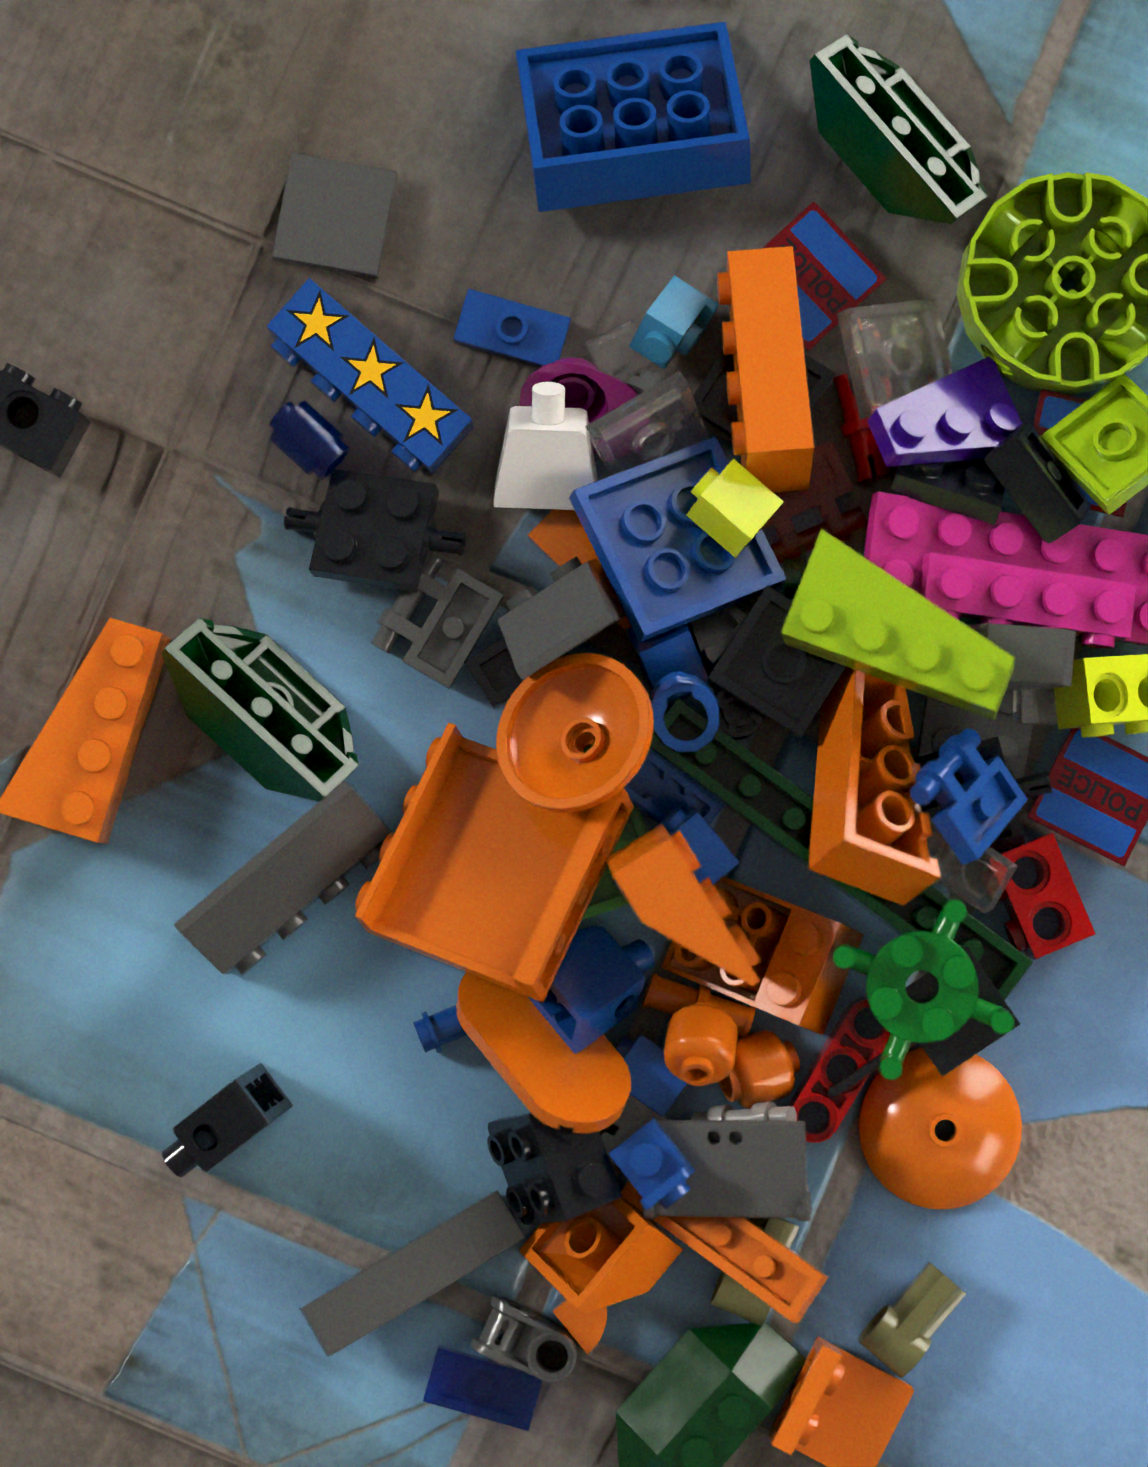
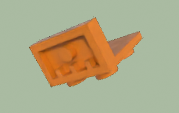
[768,1336,914,1467]

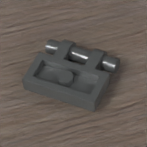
[371,553,504,690]

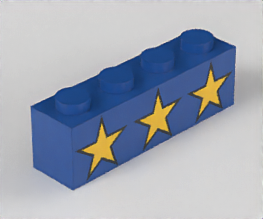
[266,278,474,475]

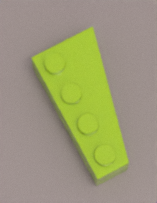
[781,529,1015,720]

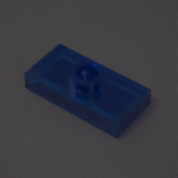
[423,1345,542,1431]

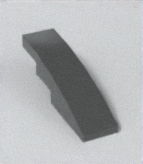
[300,1190,525,1357]

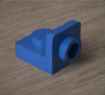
[609,1118,695,1210]

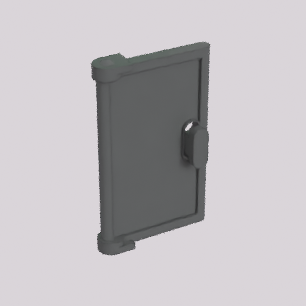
[642,1120,812,1221]

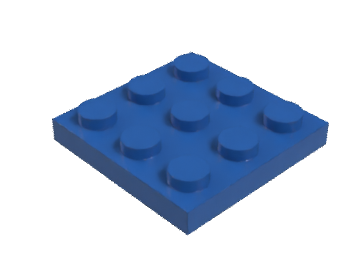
[569,436,786,643]

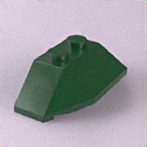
[809,34,987,224]
[161,617,359,802]
[616,1321,806,1467]

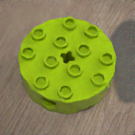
[957,172,1148,395]

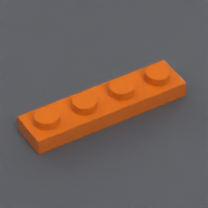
[621,1180,829,1324]

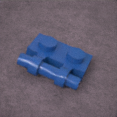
[910,728,1028,865]

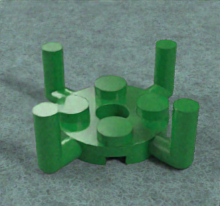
[833,898,1014,1080]

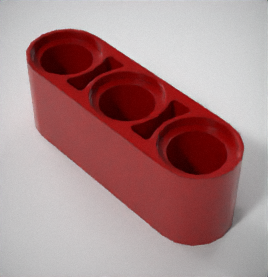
[788,998,891,1143]

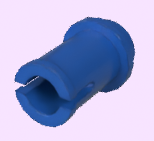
[413,1005,467,1053]

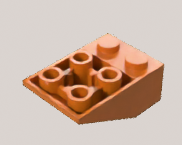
[606,823,761,986]
[661,876,864,1035]

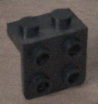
[487,1112,623,1225]

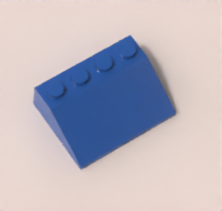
[516,22,751,212]

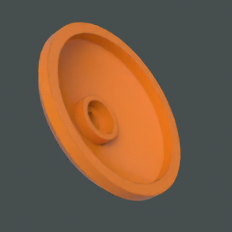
[496,653,654,813]
[858,1047,1022,1210]

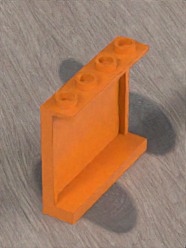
[355,722,634,1003]

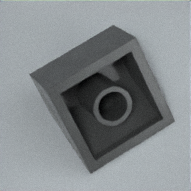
[497,557,626,680]

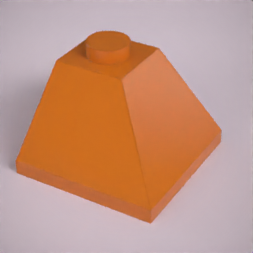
[519,1197,683,1314]

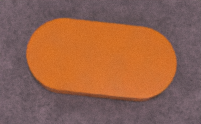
[456,972,631,1134]

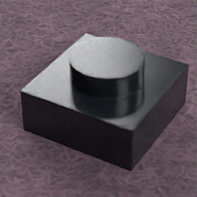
[465,637,524,709]

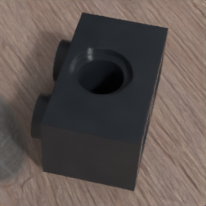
[0,363,91,478]

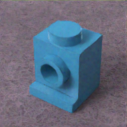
[629,275,719,370]

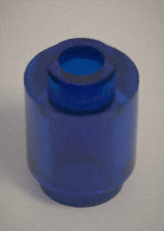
[269,401,350,480]

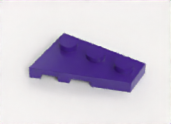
[867,356,1022,467]

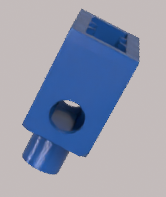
[528,925,654,1054]

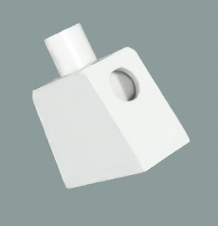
[494,382,598,510]

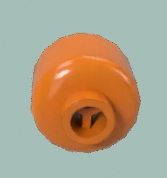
[664,1002,738,1086]
[718,1030,800,1109]

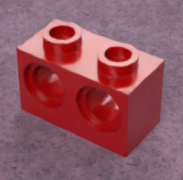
[983,833,1096,959]

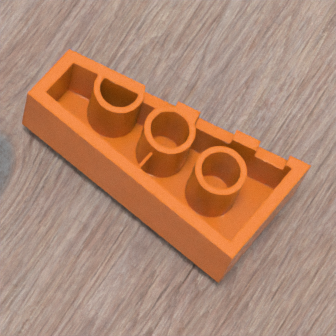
[717,246,814,493]
[0,617,171,844]
[808,667,941,906]

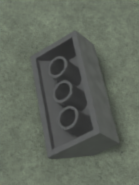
[174,780,392,975]

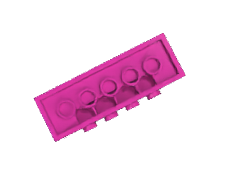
[864,492,1148,649]

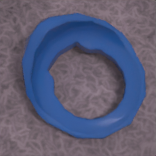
[649,671,720,752]

